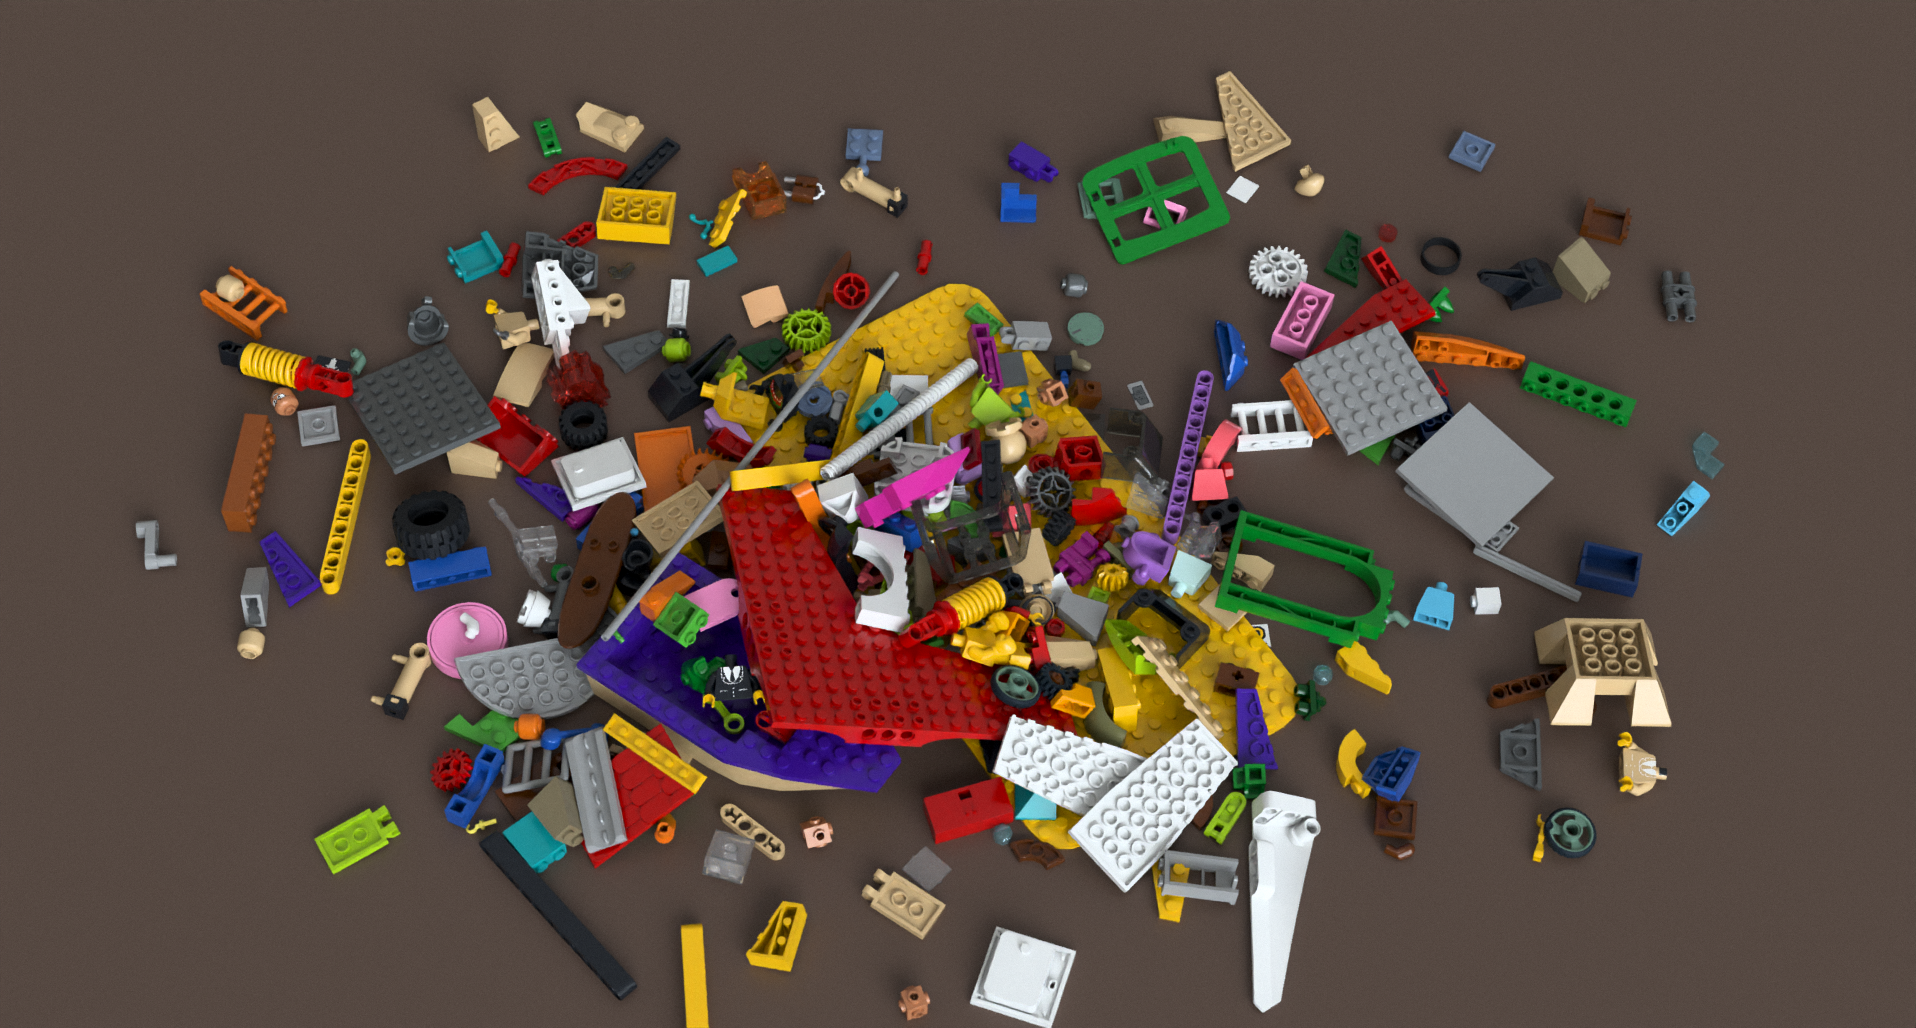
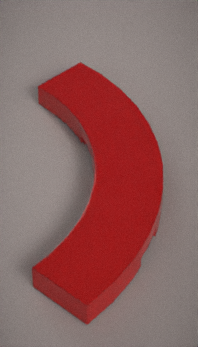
[528,157,628,196]

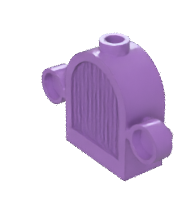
[1121,531,1176,585]

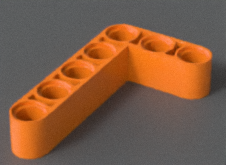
[790,478,852,563]

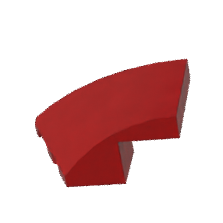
[1071,487,1127,526]

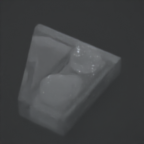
[1126,472,1168,519]

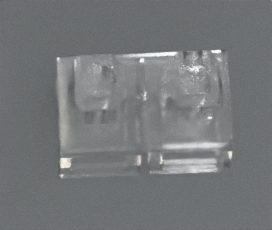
[514,525,558,565]

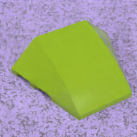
[1105,619,1176,675]

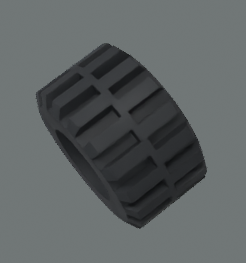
[559,400,608,451]

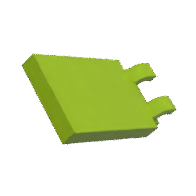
[314,805,401,875]

